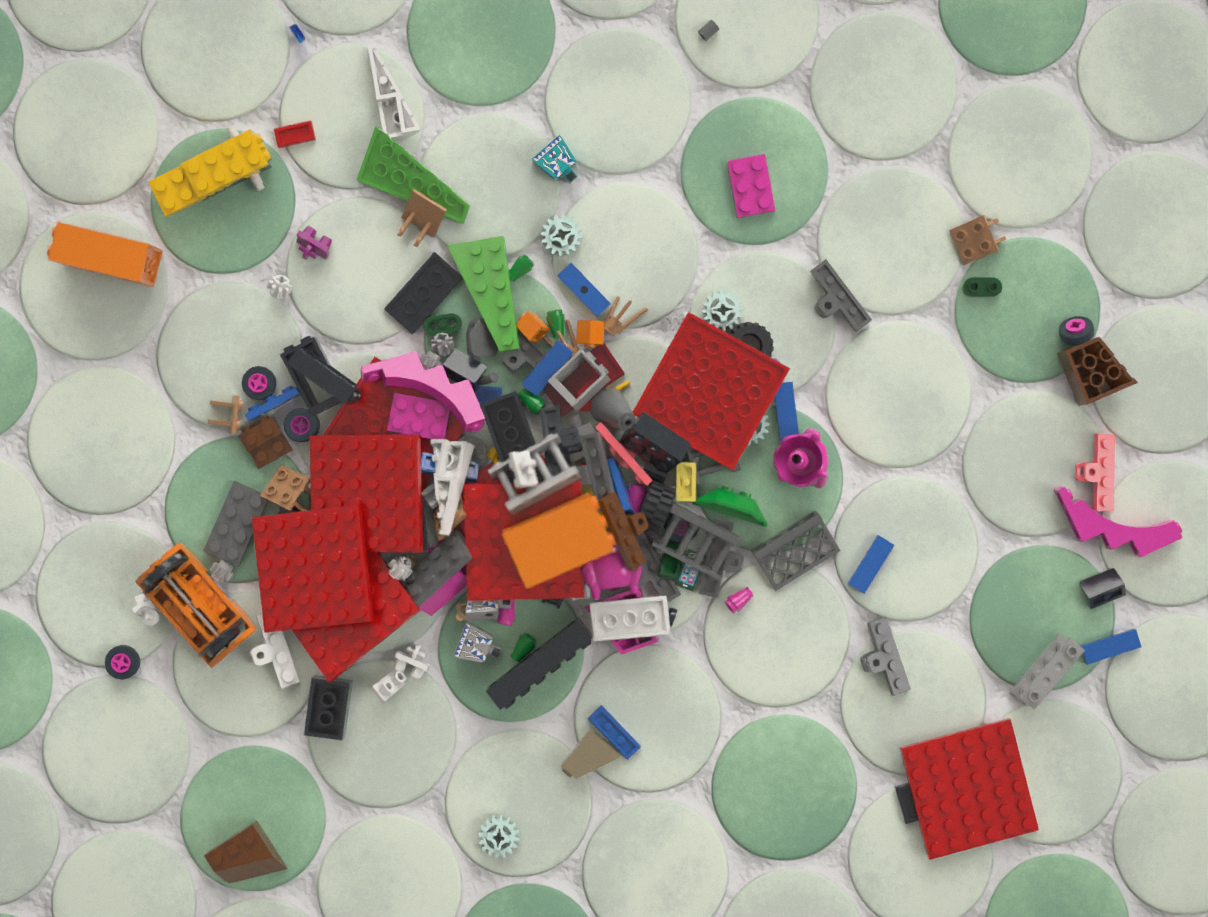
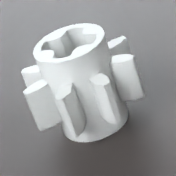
[267,275,292,299]
[388,556,413,580]

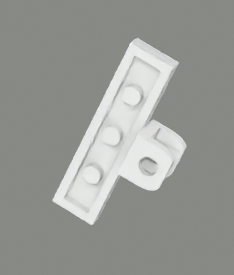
[249,614,300,689]

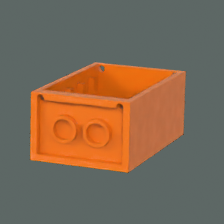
[47,222,163,287]
[502,492,616,589]

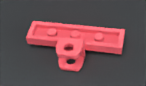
[595,423,652,486]
[1075,434,1115,511]

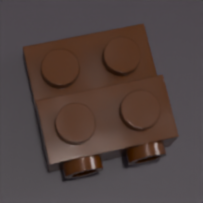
[238,415,293,469]

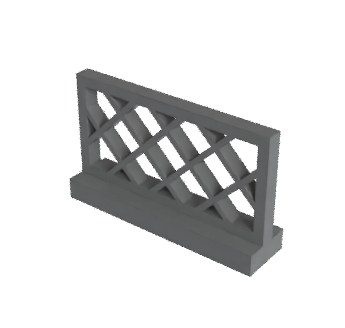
[750,511,840,591]

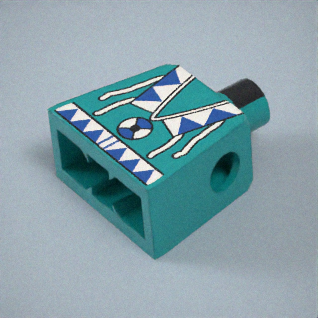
[532,135,578,184]

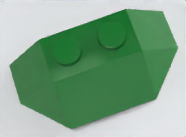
[692,485,767,527]

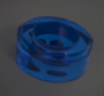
[289,24,306,44]

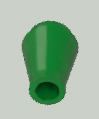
[509,254,535,282]
[546,309,565,338]
[518,388,546,416]
[510,633,537,662]

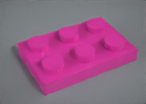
[727,154,775,218]
[387,393,450,439]

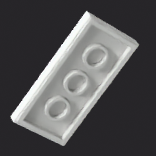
[589,595,671,642]

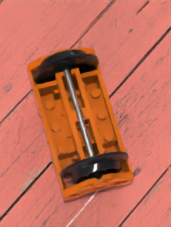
[135,542,257,669]

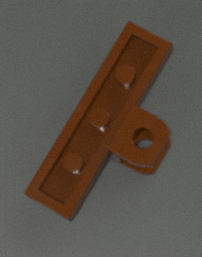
[598,492,648,572]

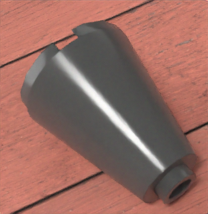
[590,388,636,431]

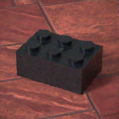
[619,411,691,474]
[304,675,353,740]

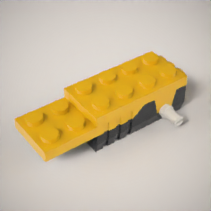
[148,125,272,217]

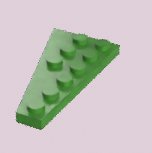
[356,126,471,224]
[447,236,520,352]

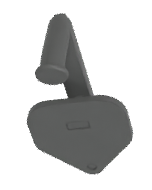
[466,318,498,385]

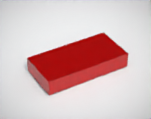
[274,120,316,148]

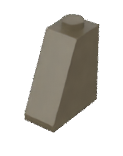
[561,728,620,779]

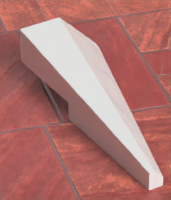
[368,45,420,142]
[431,439,475,536]

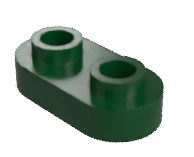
[962,277,1002,297]
[423,313,462,336]

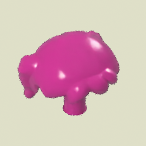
[773,428,829,489]
[581,542,642,600]

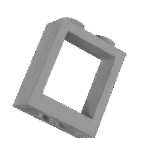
[548,349,611,412]

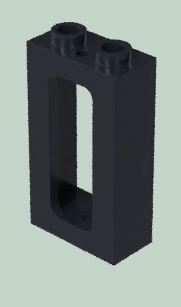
[280,336,341,416]
[287,348,363,404]

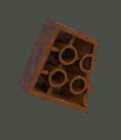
[1057,337,1138,406]
[204,820,288,884]

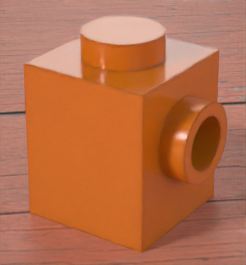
[516,311,550,343]
[576,320,604,348]

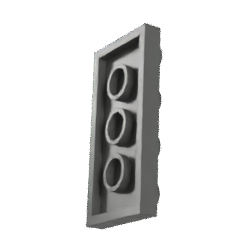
[203,481,268,566]
[405,529,472,607]

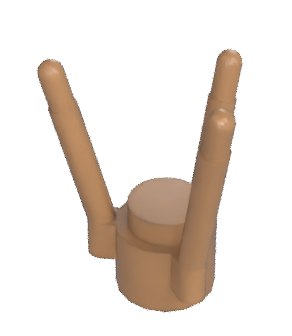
[603,297,648,336]
[542,320,580,362]

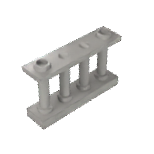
[488,433,581,515]
[1010,633,1085,710]

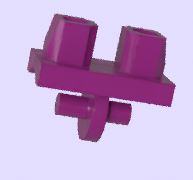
[296,226,332,260]

